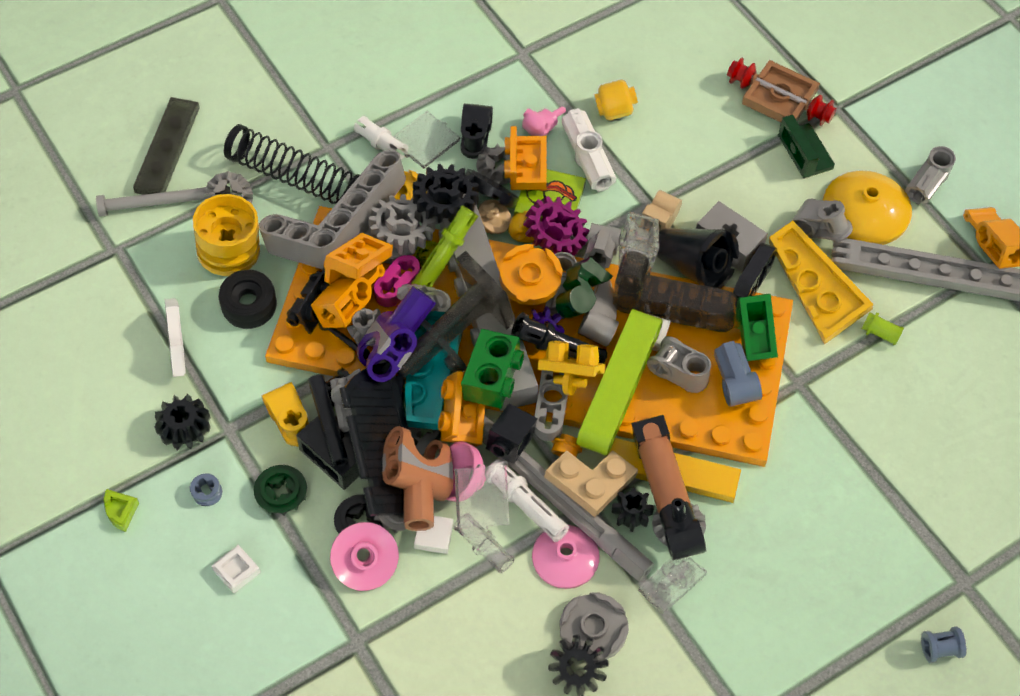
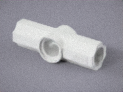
[562,108,616,192]

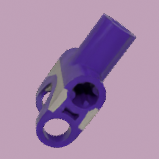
[357,286,436,382]

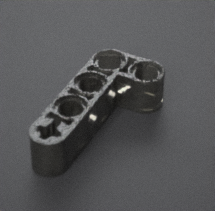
[613,251,738,332]

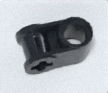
[461,103,493,159]

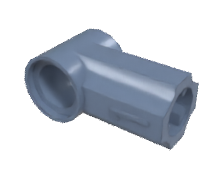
[714,341,762,407]

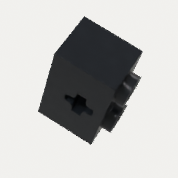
[296,416,360,490]

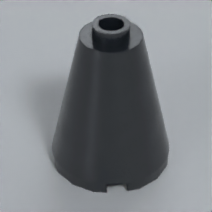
[652,228,739,290]

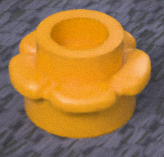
[551,434,582,458]

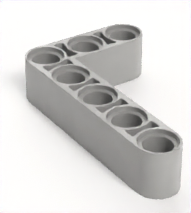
[259,150,406,269]

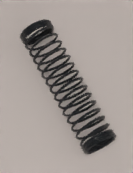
[223,124,360,204]

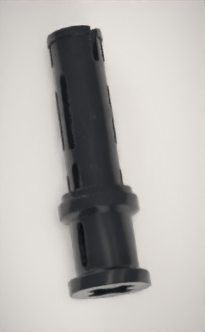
[511,312,607,364]

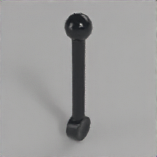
[318,321,370,360]

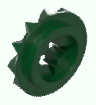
[254,465,307,516]

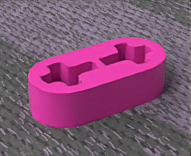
[374,255,420,307]

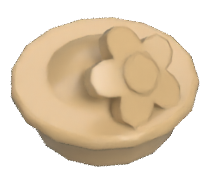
[478,199,511,234]

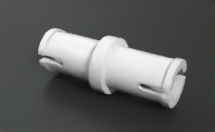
[354,116,408,160]

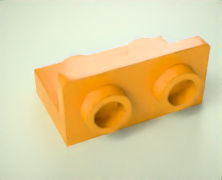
[323,233,393,284]

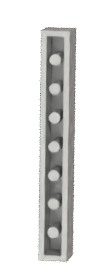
[434,194,538,411]

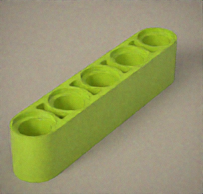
[576,309,663,456]

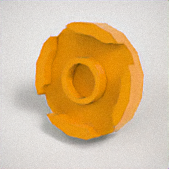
[499,244,563,305]

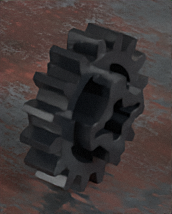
[413,164,479,223]

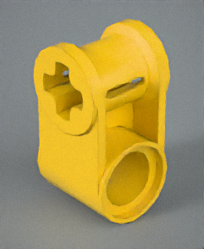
[261,382,309,447]

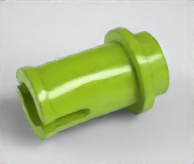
[861,312,904,345]

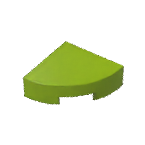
[103,489,139,532]

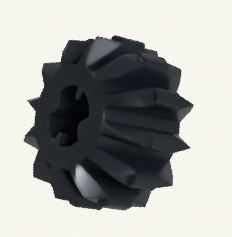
[154,393,211,451]
[548,634,609,696]

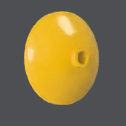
[823,171,912,245]

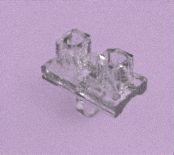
[638,556,707,614]

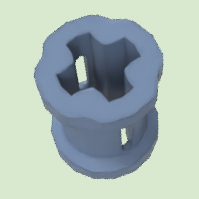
[921,626,967,663]

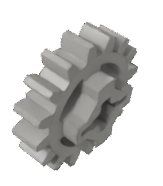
[369,194,435,255]

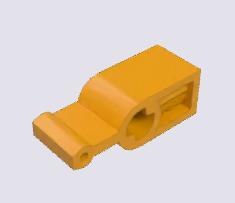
[963,207,1020,269]
[311,264,385,328]

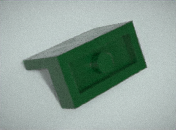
[778,114,835,179]

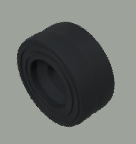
[218,270,277,329]

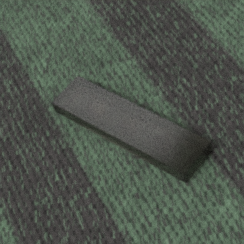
[133,97,200,195]

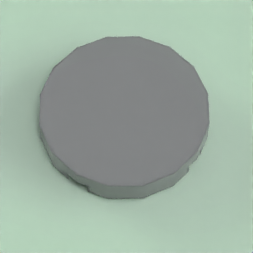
[559,592,629,660]

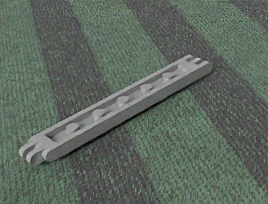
[831,238,1020,302]

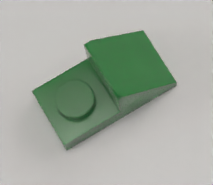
[734,294,778,361]

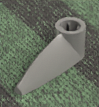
[578,280,619,347]

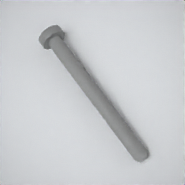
[96,186,231,217]

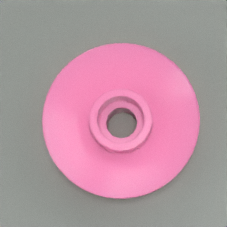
[330,522,399,591]
[532,525,600,589]

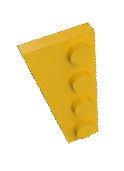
[769,220,873,344]

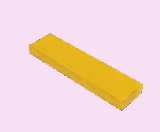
[610,438,741,503]

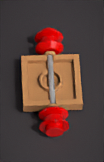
[727,57,837,126]

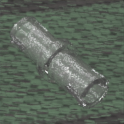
[453,513,514,573]

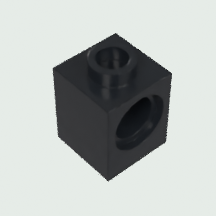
[485,403,538,464]

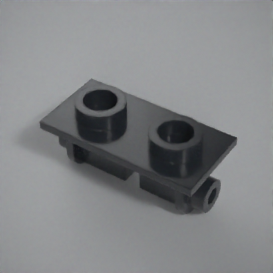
[286,269,330,334]

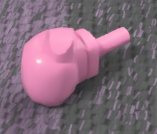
[522,106,566,136]

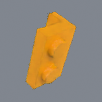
[504,126,547,190]
[438,371,487,447]

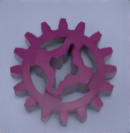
[523,196,589,256]

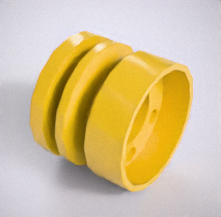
[193,194,260,276]

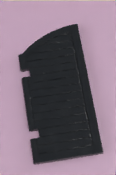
[339,363,409,516]

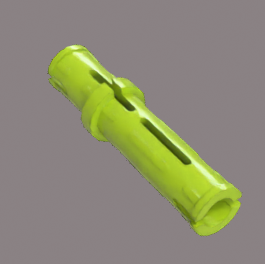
[411,205,478,287]

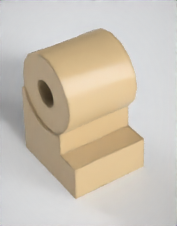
[640,190,682,236]

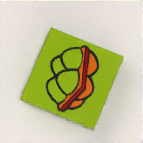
[514,169,586,221]

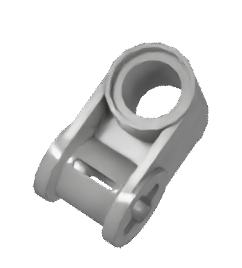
[792,198,853,241]
[647,336,711,393]

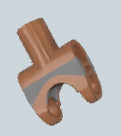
[382,426,454,531]

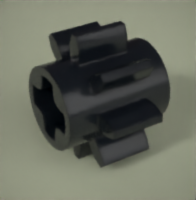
[611,487,654,532]

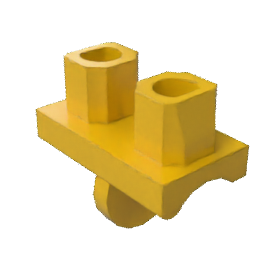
[538,341,605,396]

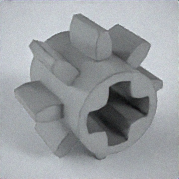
[347,308,381,348]

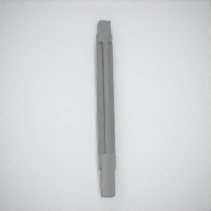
[482,416,654,582]

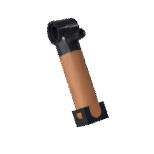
[631,415,706,561]

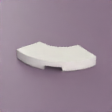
[164,298,186,377]

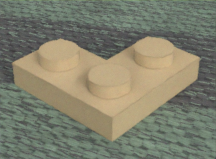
[544,450,638,517]

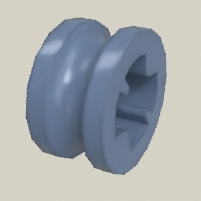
[190,473,223,506]

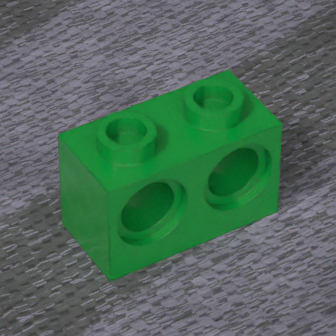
[461,328,524,409]

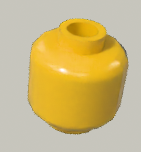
[594,80,638,121]

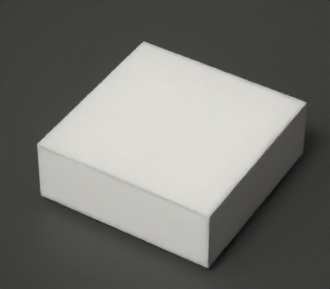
[414,516,454,554]
[212,545,261,594]

